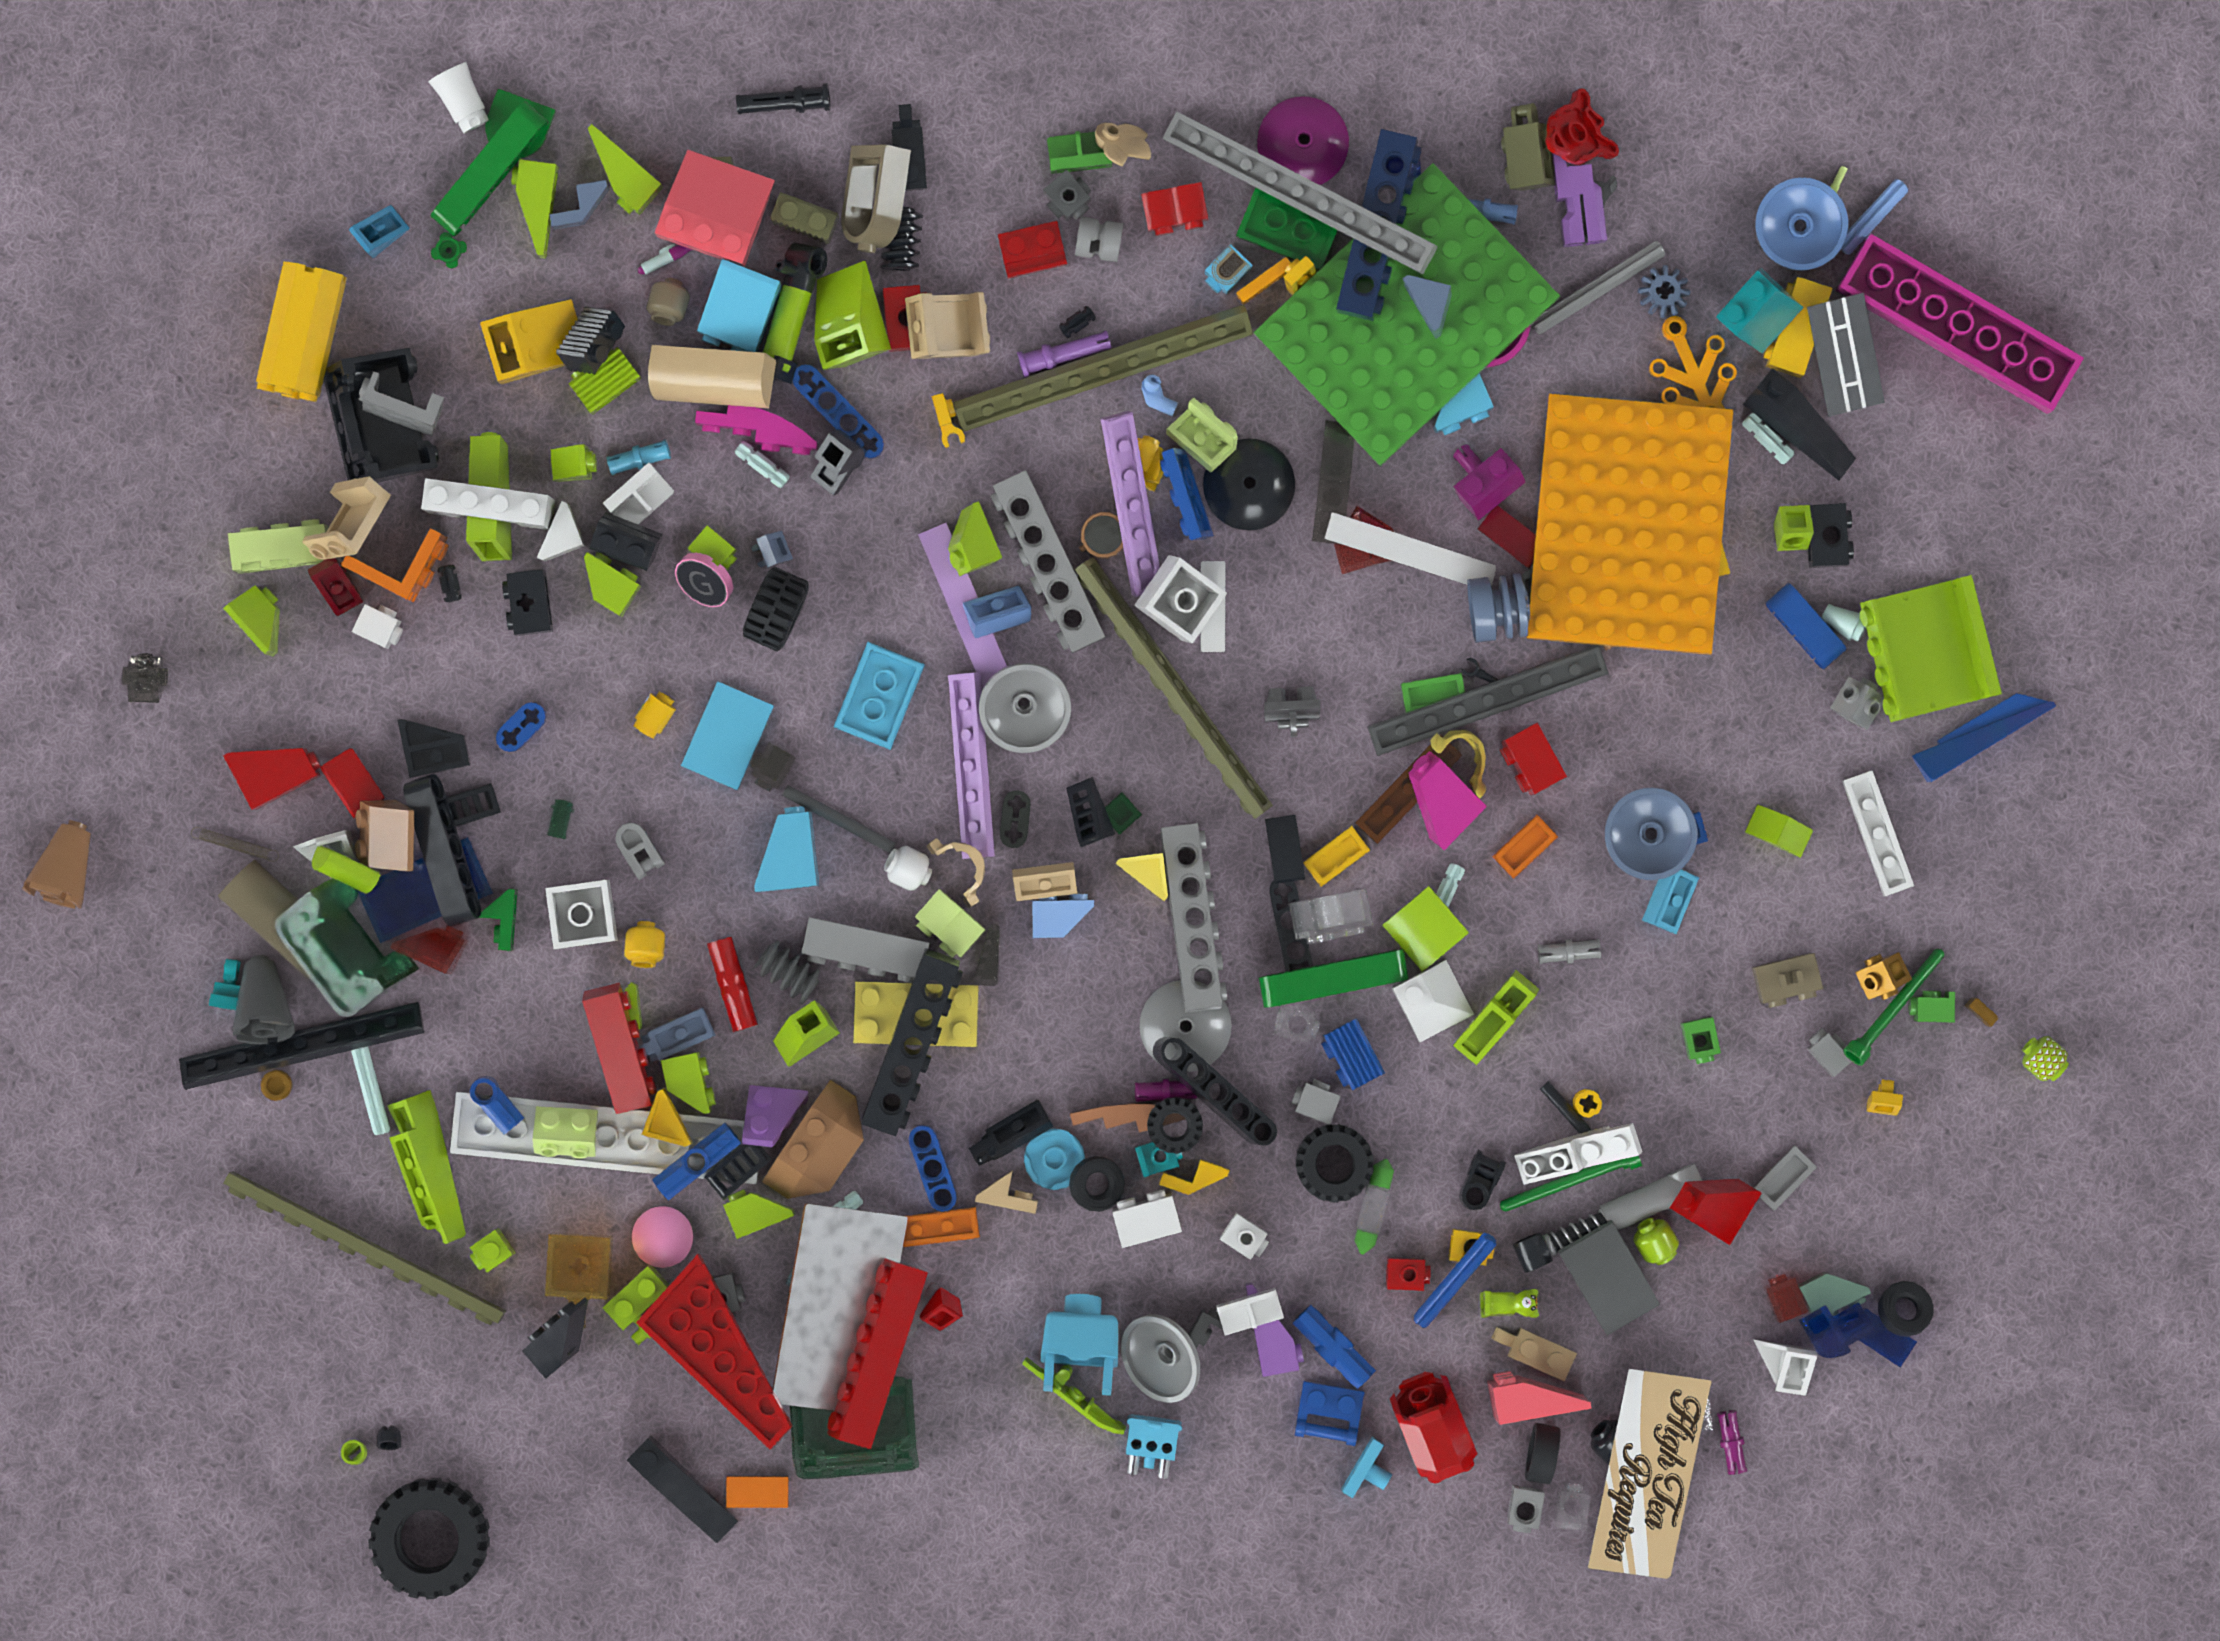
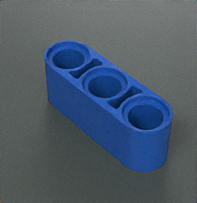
[1765,583,1847,670]
[909,1125,957,1212]

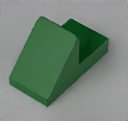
[479,889,518,951]

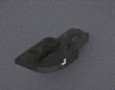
[1312,420,1354,545]

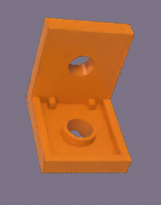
[341,528,449,603]

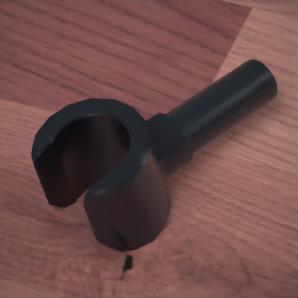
[1461,658,1498,683]

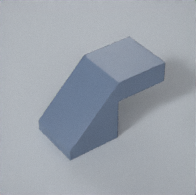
[550,180,610,230]

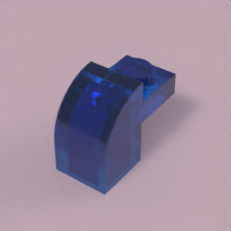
[1799,1303,1875,1358]

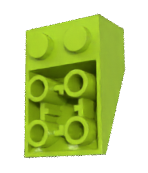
[814,261,891,370]

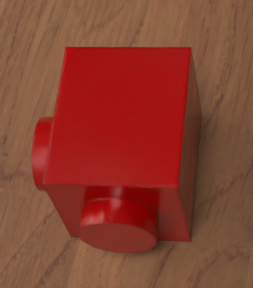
[1386,1257,1431,1291]

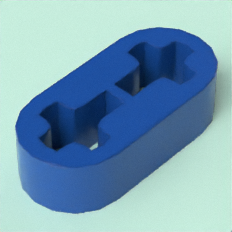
[496,702,547,752]

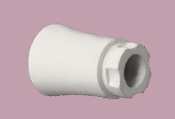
[428,62,489,134]

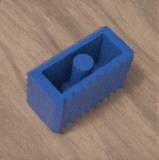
[1321,1018,1385,1090]

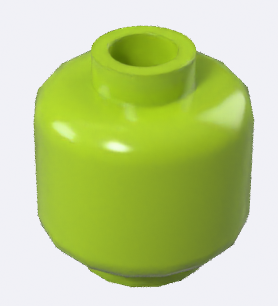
[1633,1218,1679,1265]

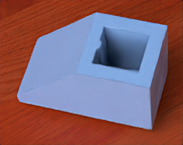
[1032,894,1094,938]

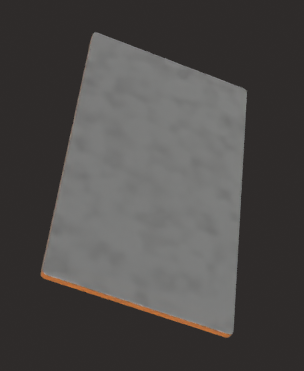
[773,1203,908,1411]

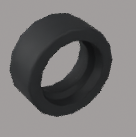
[1525,1423,1561,1484]

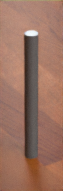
[782,785,896,853]

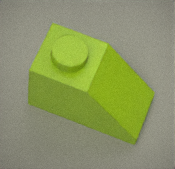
[948,501,1002,577]
[723,1189,795,1239]

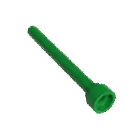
[1843,948,1945,1066]
[1500,1155,1642,1212]

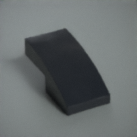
[1265,815,1305,884]

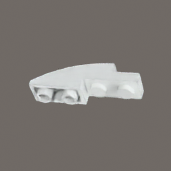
[1515,1123,1642,1184]

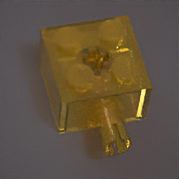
[545,1232,613,1328]

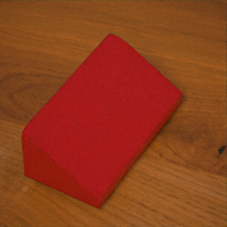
[319,748,385,819]

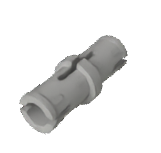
[1538,939,1601,964]

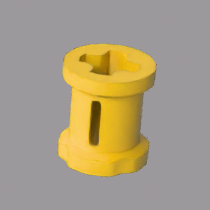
[1572,1089,1602,1118]

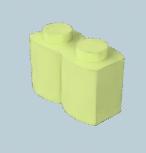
[915,889,986,958]

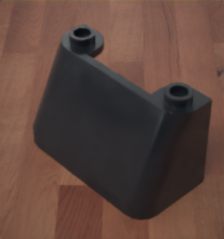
[324,347,439,483]

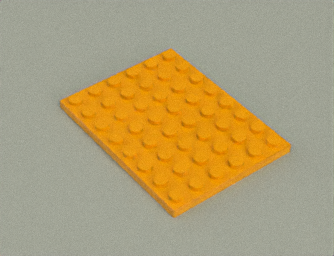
[1527,394,1733,655]

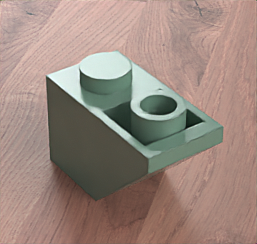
[1796,1272,1871,1322]

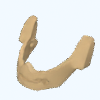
[927,838,985,908]

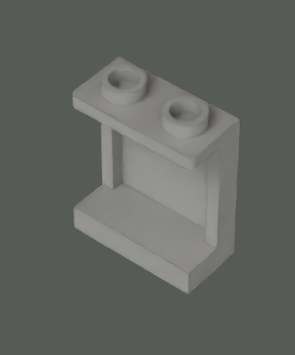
[359,372,444,437]

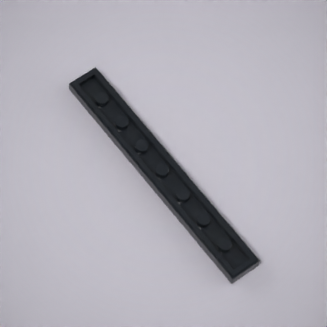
[179,1002,425,1090]

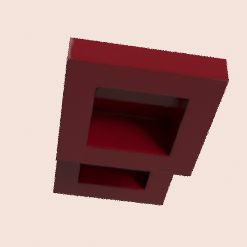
[1477,506,1536,569]

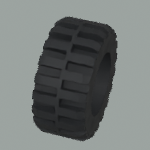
[368,1478,490,1600]

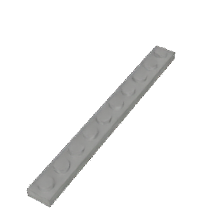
[1162,111,1438,274]

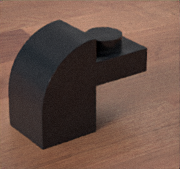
[810,429,866,495]

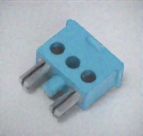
[1126,1414,1182,1479]

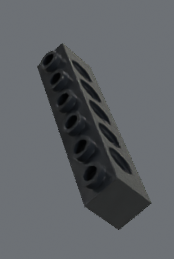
[861,948,963,1137]

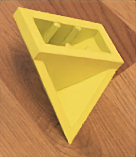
[1116,853,1168,901]

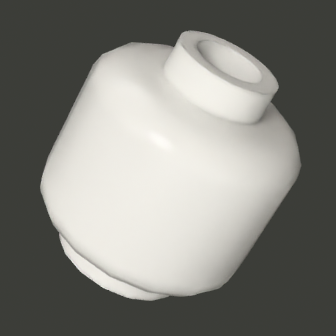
[884,846,932,891]

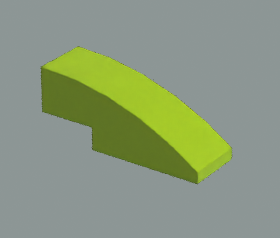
[1453,970,1539,1065]

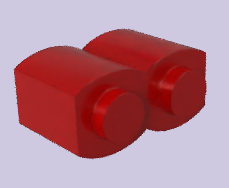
[1141,182,1209,236]

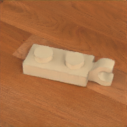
[1492,1327,1577,1381]

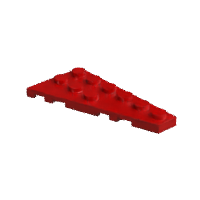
[636,1254,793,1450]

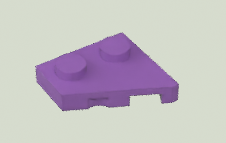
[742,1085,808,1147]

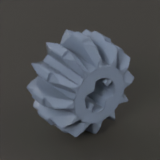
[1637,265,1690,318]

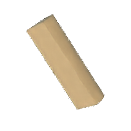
[648,345,776,408]

